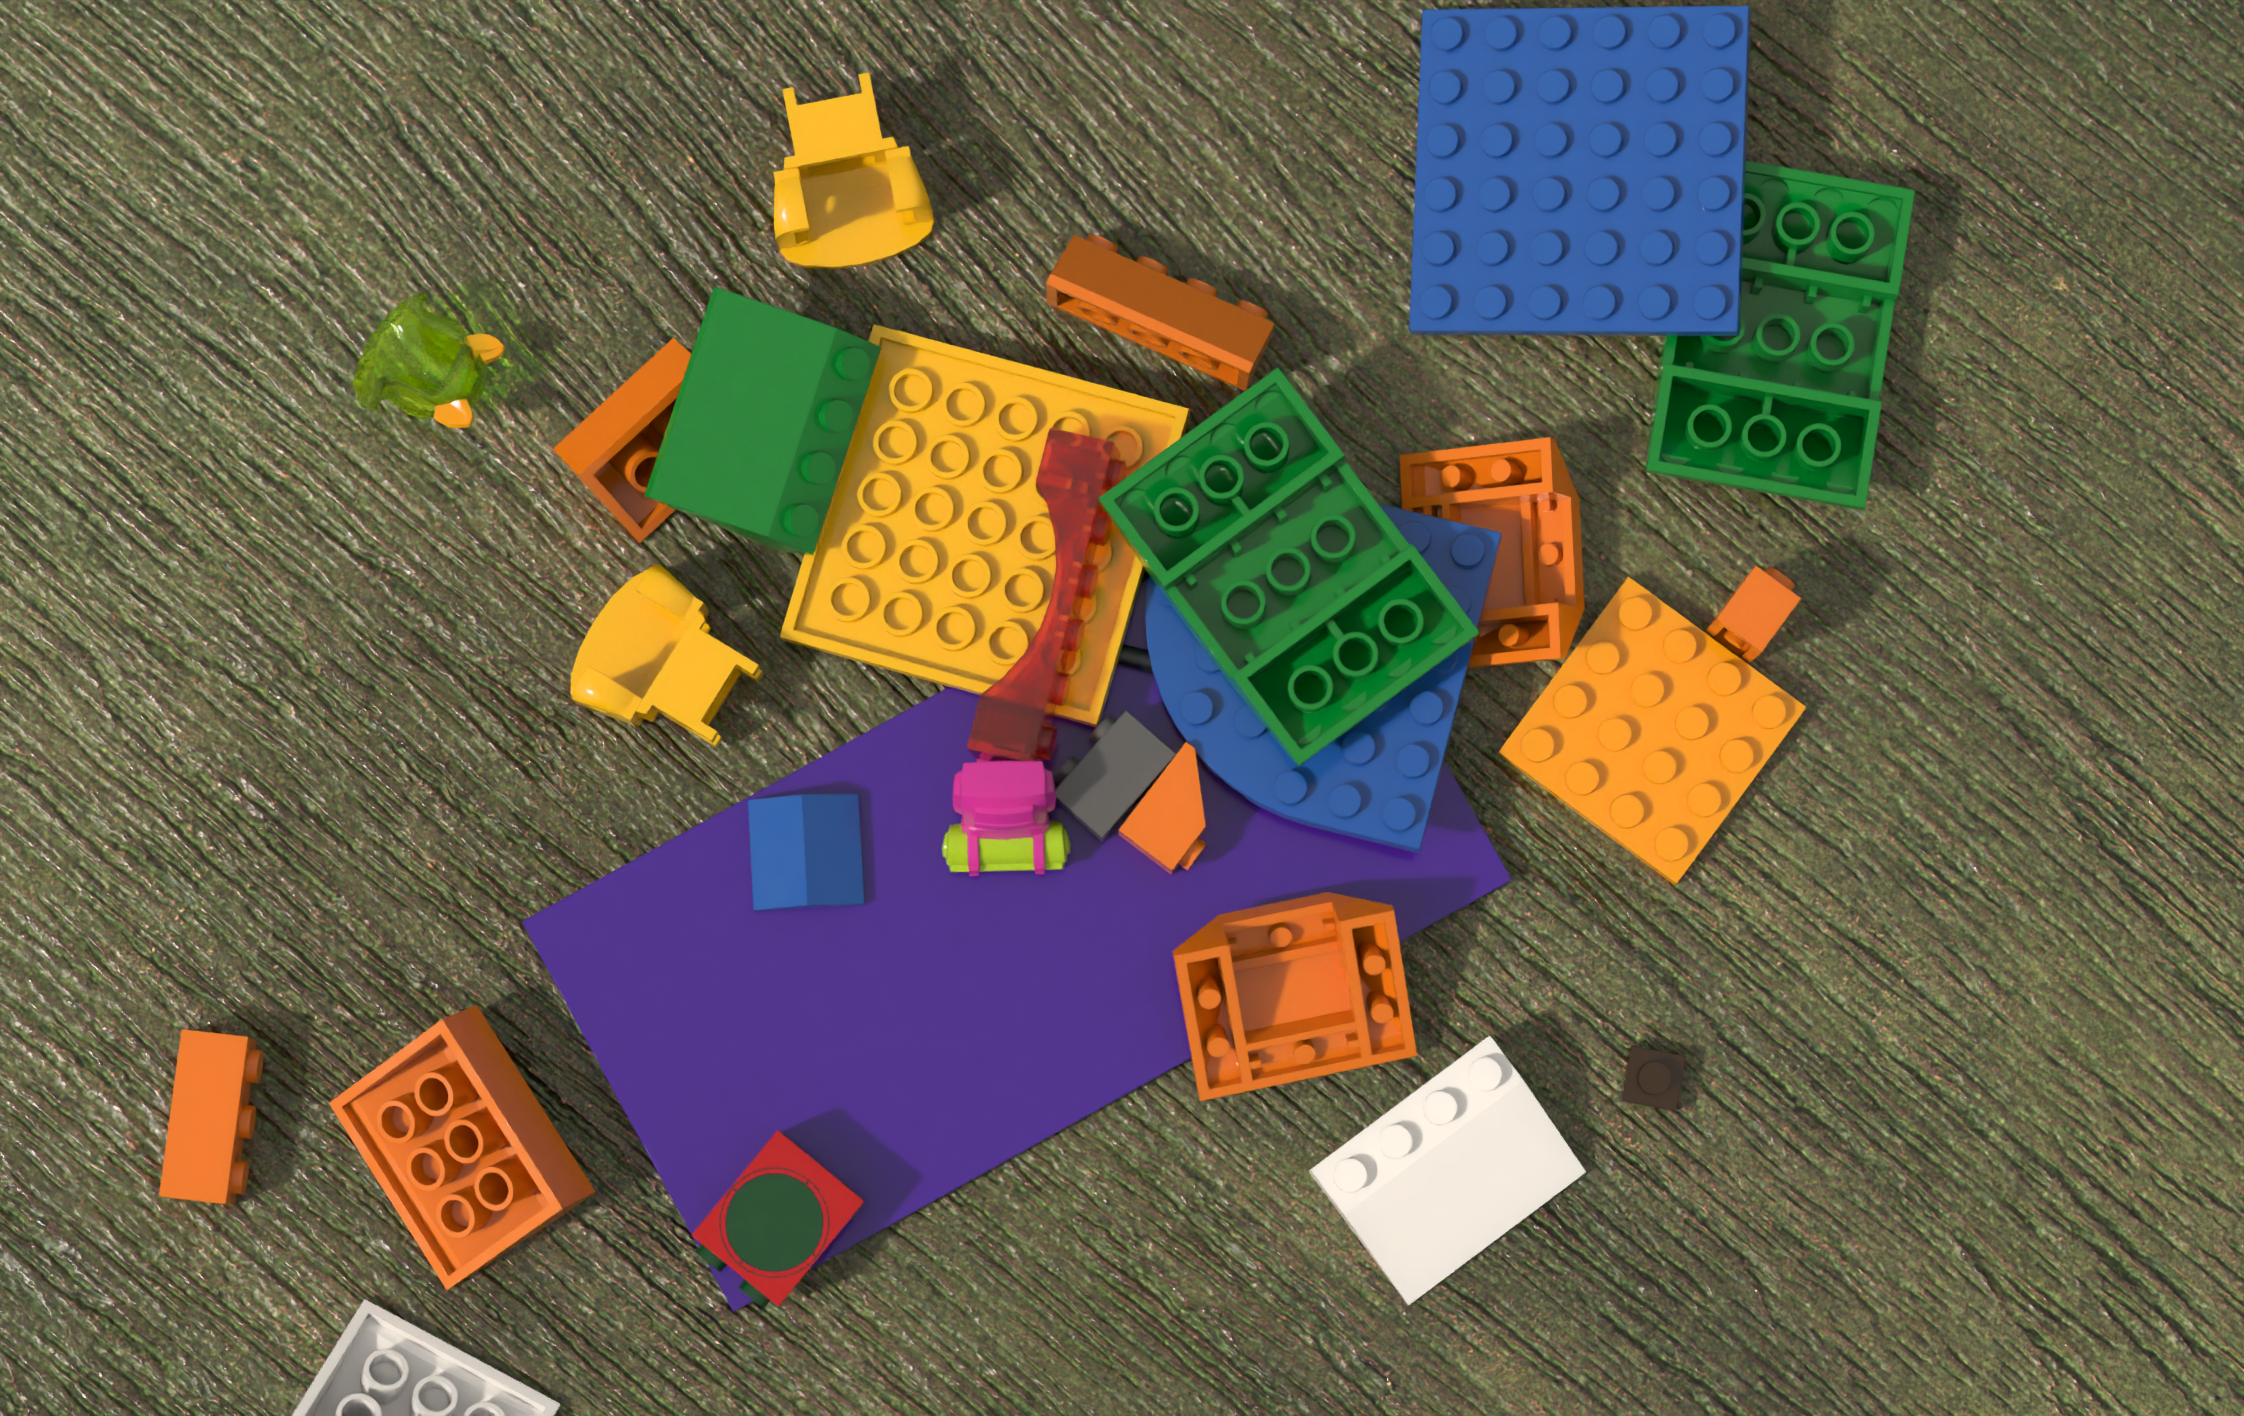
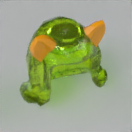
[352,292,505,428]

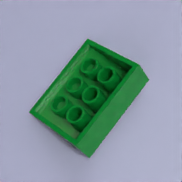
[644,288,882,555]

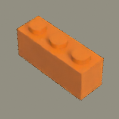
[159,1029,264,1205]

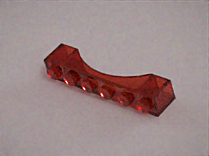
[967,428,1126,762]

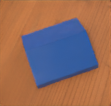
[748,794,865,911]

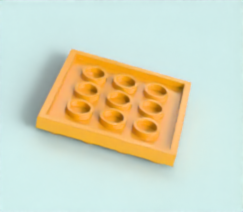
[1497,576,1806,885]

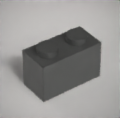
[1053,711,1176,842]

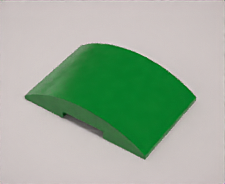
[1645,160,1915,510]
[1098,367,1480,767]

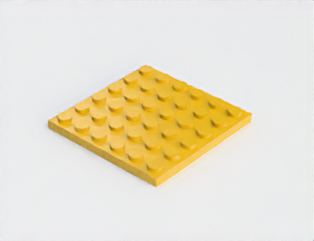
[780,324,1190,727]

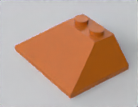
[1400,437,1585,668]
[1172,892,1417,1101]

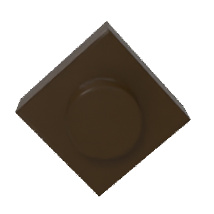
[1620,1046,1686,1112]

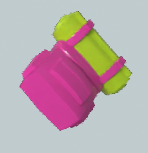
[942,745,1071,876]

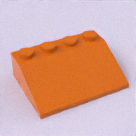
[329,1005,596,1290]

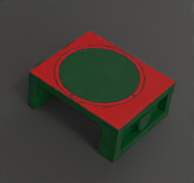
[692,1130,867,1308]

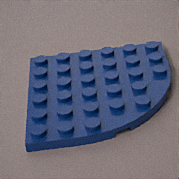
[1145,504,1502,854]

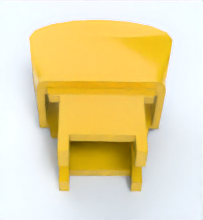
[773,72,934,269]
[570,562,764,749]

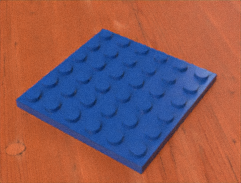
[1409,6,1751,336]

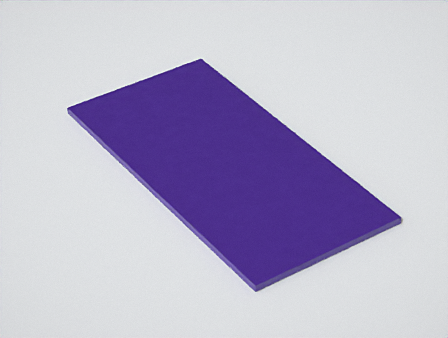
[522,577,1512,1312]

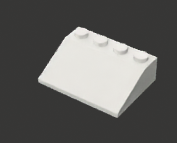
[1308,1036,1586,1306]
[292,1299,560,1416]

